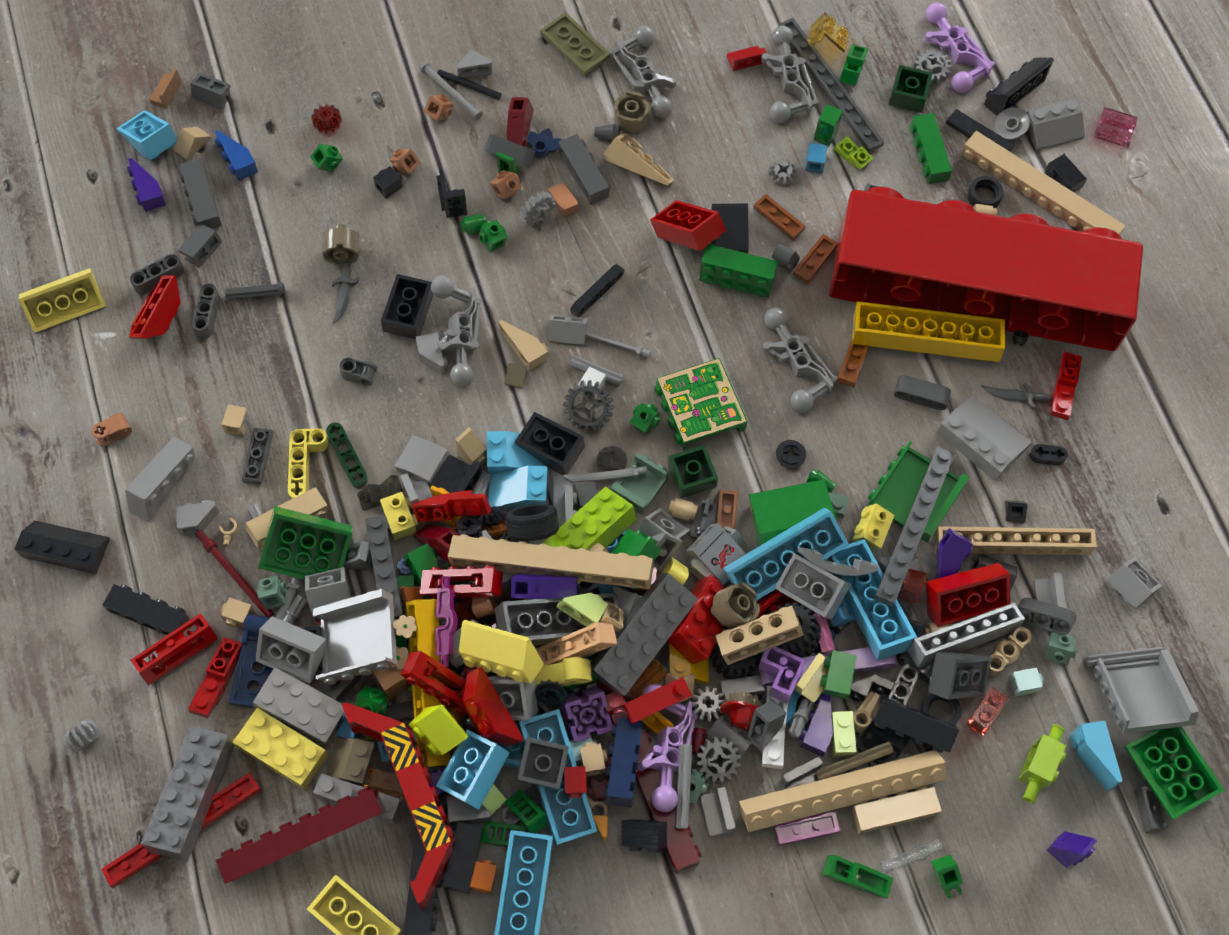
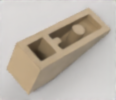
[498,320,549,371]

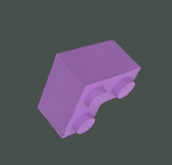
[758,646,806,704]

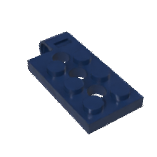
[228,614,274,708]

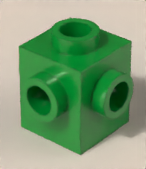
[310,144,343,171]
[479,220,508,252]
[630,402,661,433]
[355,686,389,715]

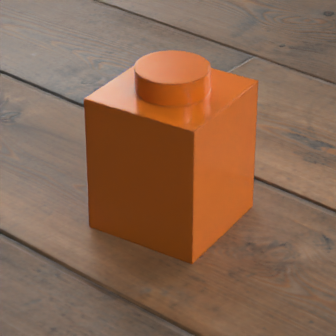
[470,859,498,895]

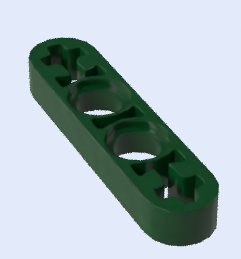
[326,422,368,489]

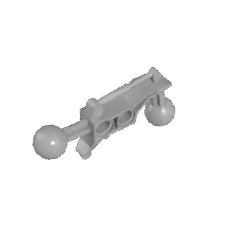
[610,26,676,118]
[761,26,819,124]
[431,275,482,387]
[762,307,838,413]

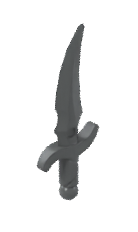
[332,262,359,323]
[981,383,1052,409]

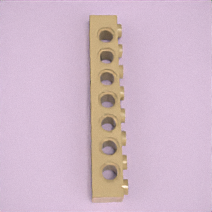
[934,527,1097,555]

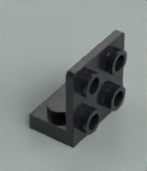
[436,168,468,218]
[430,455,482,493]

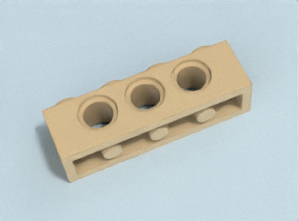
[716,606,804,665]

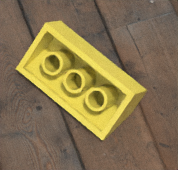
[18,268,106,333]
[459,620,544,684]

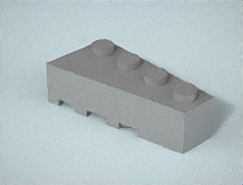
[125,437,195,522]

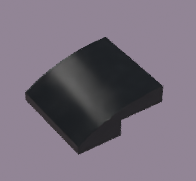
[856,720,911,765]

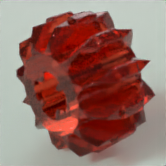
[311,103,342,134]

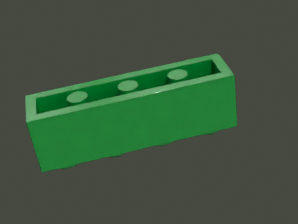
[909,113,952,184]

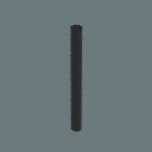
[437,69,502,100]

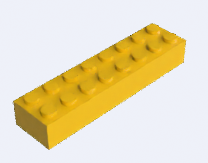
[852,301,1005,362]

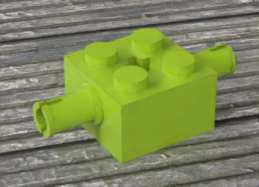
[1018,724,1067,804]

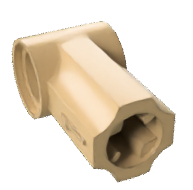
[853,692,879,733]

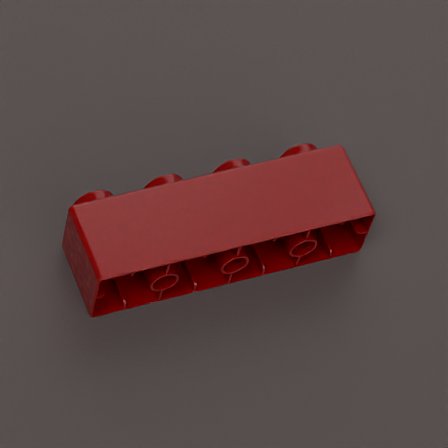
[829,187,1143,351]

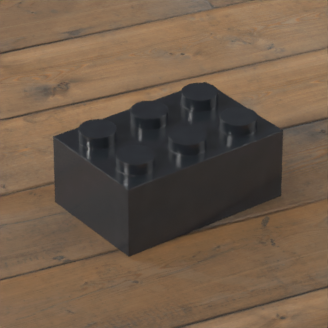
[381,274,434,339]

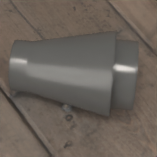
[594,124,621,141]

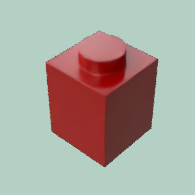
[563,766,587,798]

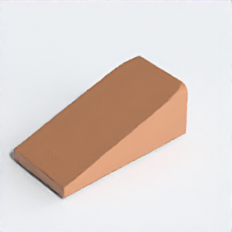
[547,182,579,217]
[716,489,739,529]

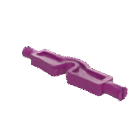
[435,576,457,669]

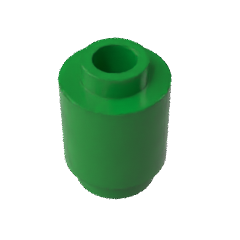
[460,213,487,235]

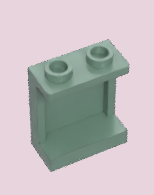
[611,453,668,515]

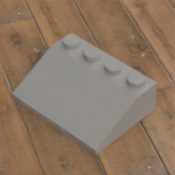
[937,395,1032,481]

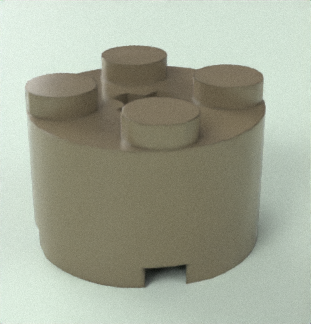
[614,92,649,134]
[322,224,359,264]
[711,583,760,629]

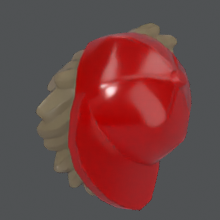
[720,691,762,730]

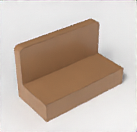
[149,69,182,109]

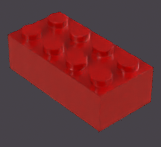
[650,200,726,251]
[926,563,1011,627]
[667,574,725,665]

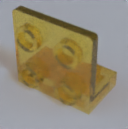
[807,12,849,53]

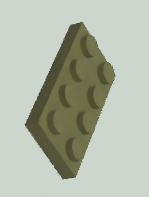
[540,12,610,76]

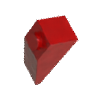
[623,677,692,724]

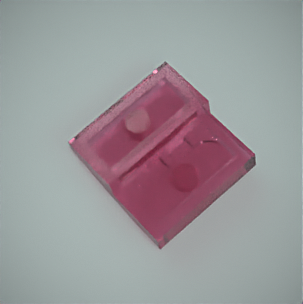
[1095,107,1138,148]

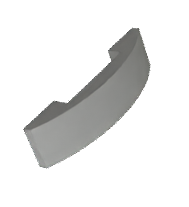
[797,547,879,576]

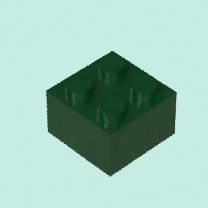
[888,65,933,113]
[668,445,718,498]

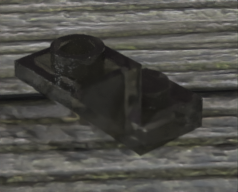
[357,475,403,511]

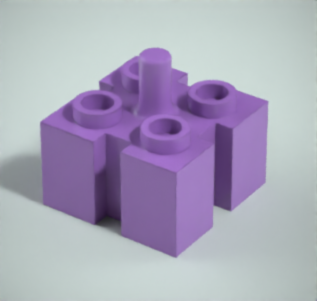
[560,685,613,743]

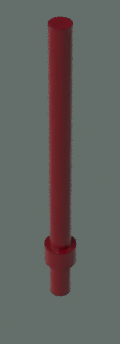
[195,529,274,618]

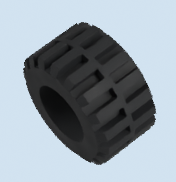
[772,603,821,658]
[710,627,762,679]

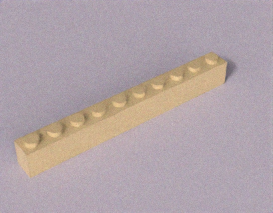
[961,131,1126,235]
[448,535,654,589]
[739,750,947,832]

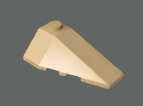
[604,132,674,186]

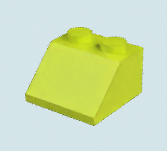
[409,705,469,756]

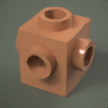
[423,94,454,121]
[390,148,421,174]
[490,170,521,199]

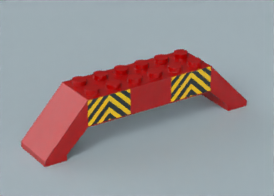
[341,702,455,909]

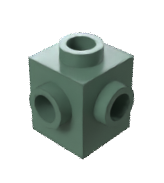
[257,575,288,610]
[1044,632,1078,665]
[676,769,707,804]

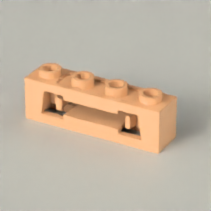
[536,622,617,665]

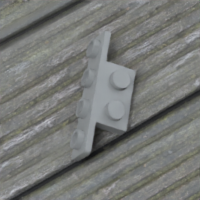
[553,476,577,528]

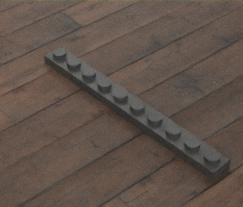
[778,18,884,153]
[874,446,955,607]

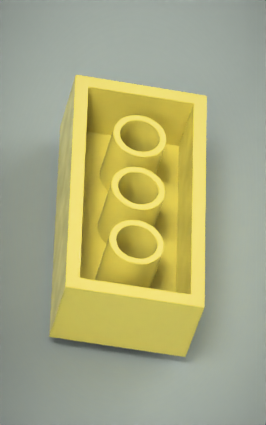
[233,708,329,790]
[307,875,403,935]

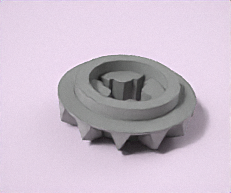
[769,159,797,185]

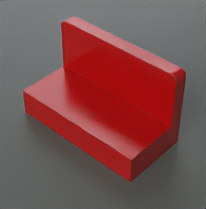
[727,46,767,71]

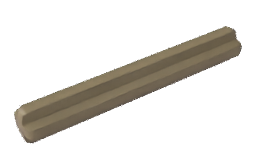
[815,742,893,780]

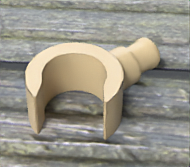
[219,518,239,546]
[586,795,608,816]

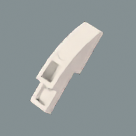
[762,686,787,769]

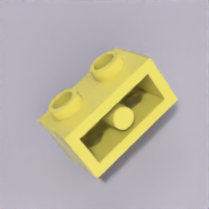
[380,492,418,540]
[853,503,894,551]

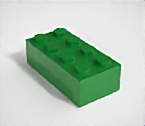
[699,244,778,298]

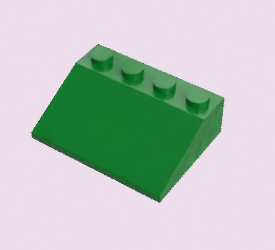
[748,479,837,547]
[258,506,353,580]
[1124,727,1224,820]

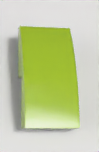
[834,136,873,170]

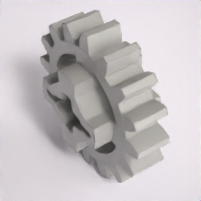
[913,49,952,84]
[519,191,556,226]
[696,736,741,783]

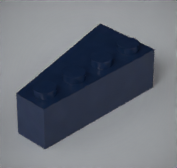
[603,718,643,808]

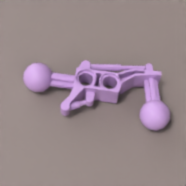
[924,3,995,93]
[637,684,698,812]

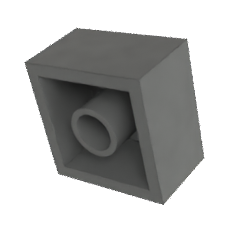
[517,737,569,791]

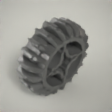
[563,380,614,431]

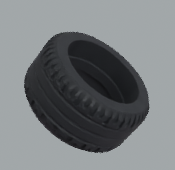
[505,504,559,542]

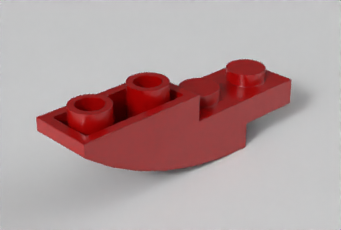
[1050,351,1082,420]
[411,490,492,522]
[188,637,243,719]

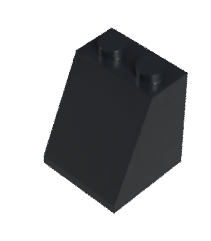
[710,203,749,253]

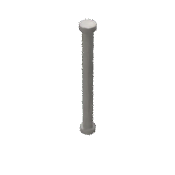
[420,62,483,120]

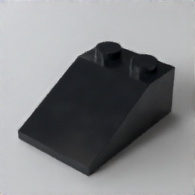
[515,412,585,476]

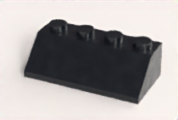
[984,57,1054,116]
[14,521,110,574]

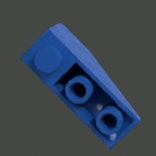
[214,130,258,180]

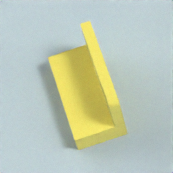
[794,653,827,703]

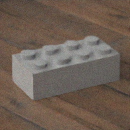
[253,667,344,747]

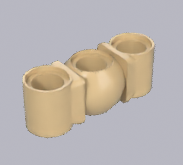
[988,627,1031,677]

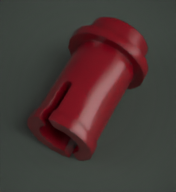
[692,728,708,754]

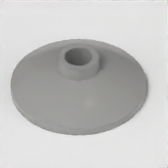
[994,108,1030,140]

